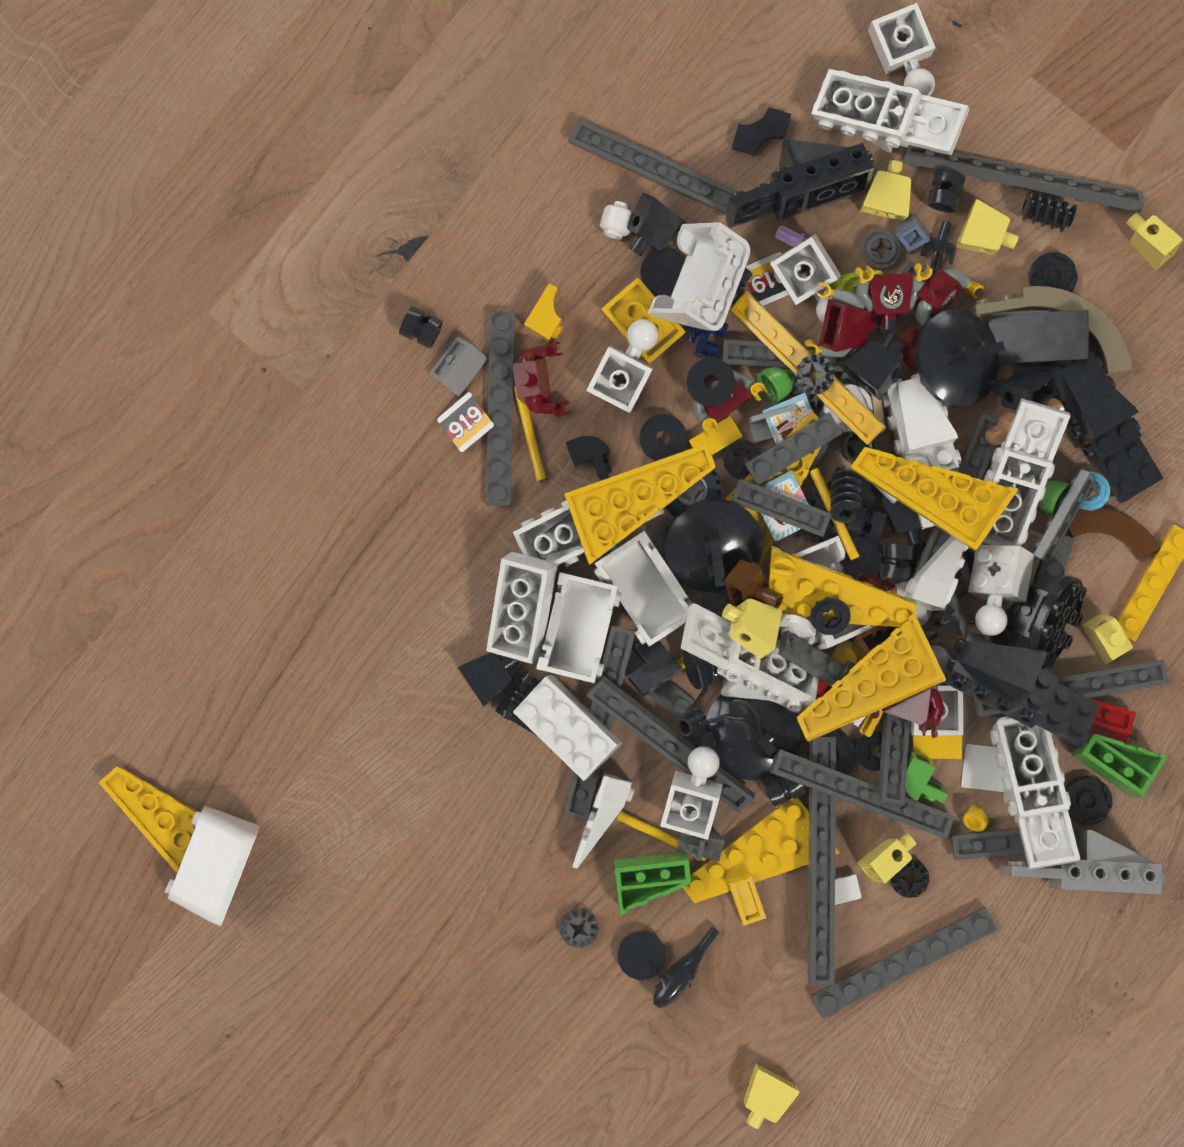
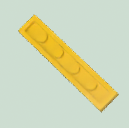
[1117,524,1184,642]

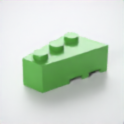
[1072,734,1168,798]
[614,852,691,916]

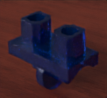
[685,322,729,358]

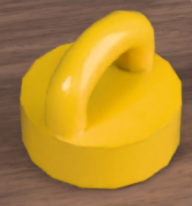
[770,555,795,581]
[963,805,989,832]

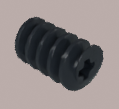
[1022,190,1077,233]
[830,468,862,523]

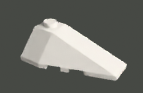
[905,536,968,611]
[572,772,635,869]

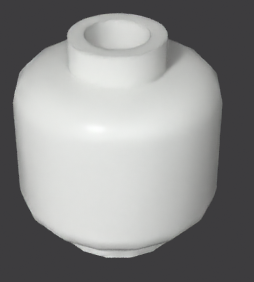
[600,201,633,240]

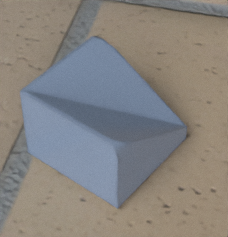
[895,215,930,253]

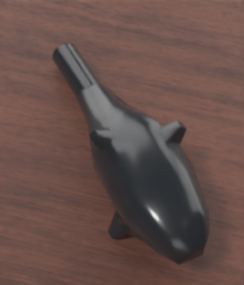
[653,927,720,1008]

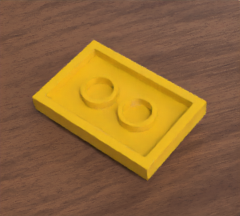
[601,277,686,365]

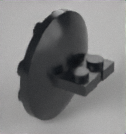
[914,309,1006,407]
[665,499,763,592]
[1006,575,1087,669]
[705,694,802,780]

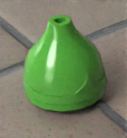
[757,367,796,405]
[1038,480,1071,517]

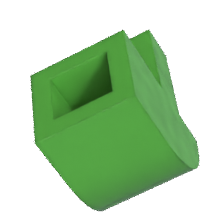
[906,750,948,803]

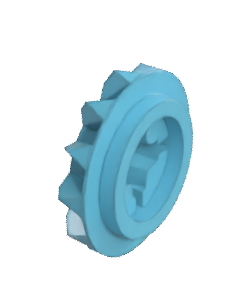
[1080,472,1111,511]

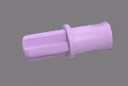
[775,225,807,247]

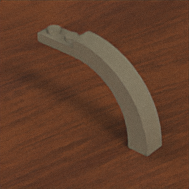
[970,286,1133,374]

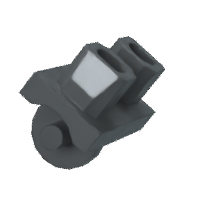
[676,831,725,861]

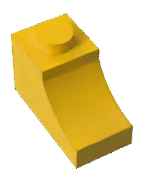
[524,283,563,343]

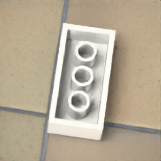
[486,552,558,664]
[513,675,623,781]

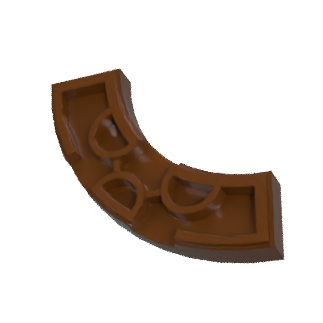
[1067,508,1160,560]

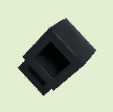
[565,436,613,481]

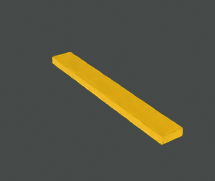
[730,291,886,445]

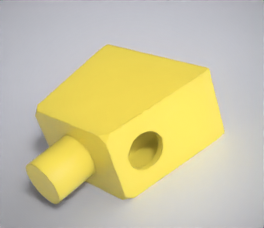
[860,160,911,222]
[956,199,1019,255]
[1126,213,1183,270]
[722,599,782,659]
[1081,613,1133,665]
[857,833,916,883]
[743,1063,800,1129]

